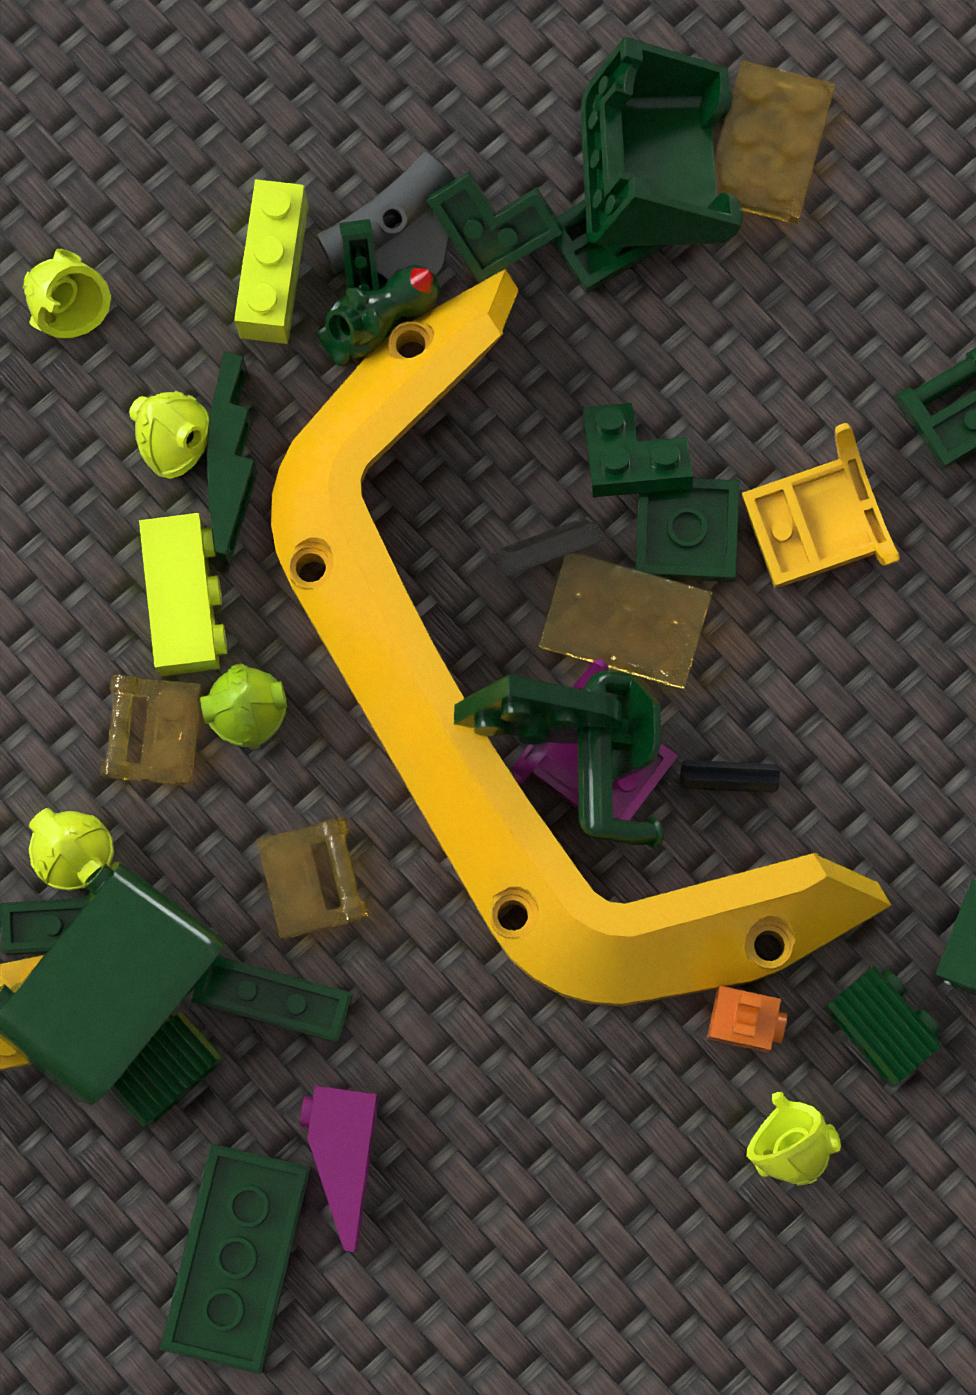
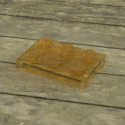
[714,60,835,224]
[539,550,713,690]

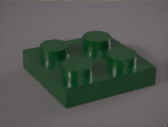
[635,478,739,582]

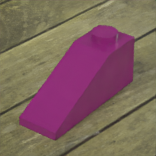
[300,1086,379,1252]

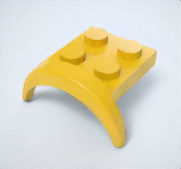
[741,423,900,589]

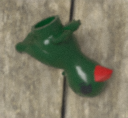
[316,264,440,366]

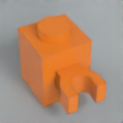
[706,986,787,1053]

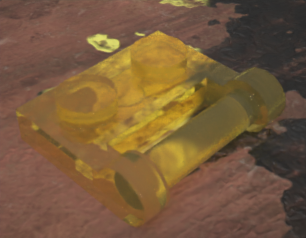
[99,675,202,786]
[257,818,369,940]

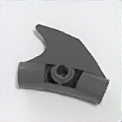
[316,151,455,281]

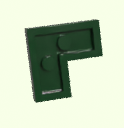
[426,171,563,283]
[583,403,693,498]

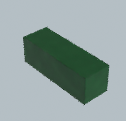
[339,219,379,291]

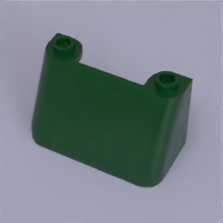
[581,36,743,247]
[0,862,225,1105]

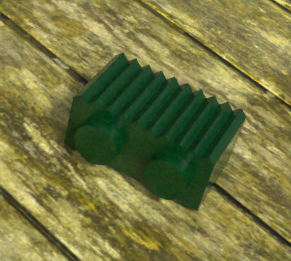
[823,965,943,1087]
[110,1011,226,1129]

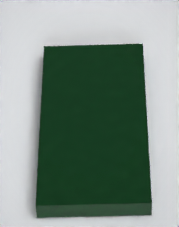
[159,1143,312,1374]

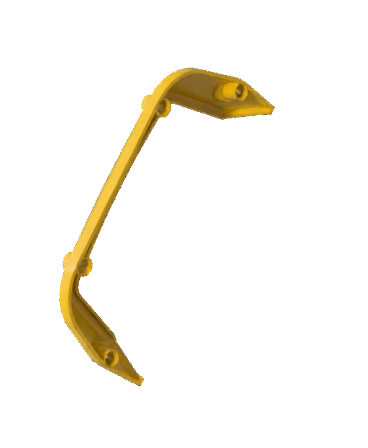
[271,269,891,1006]

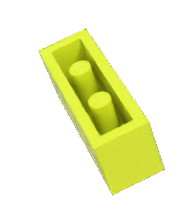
[234,179,308,344]
[139,513,227,677]

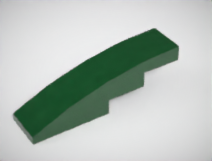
[207,352,258,565]

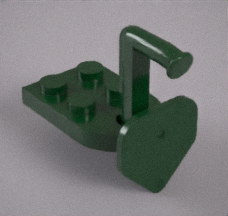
[454,670,664,848]

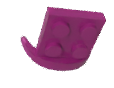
[510,658,678,821]

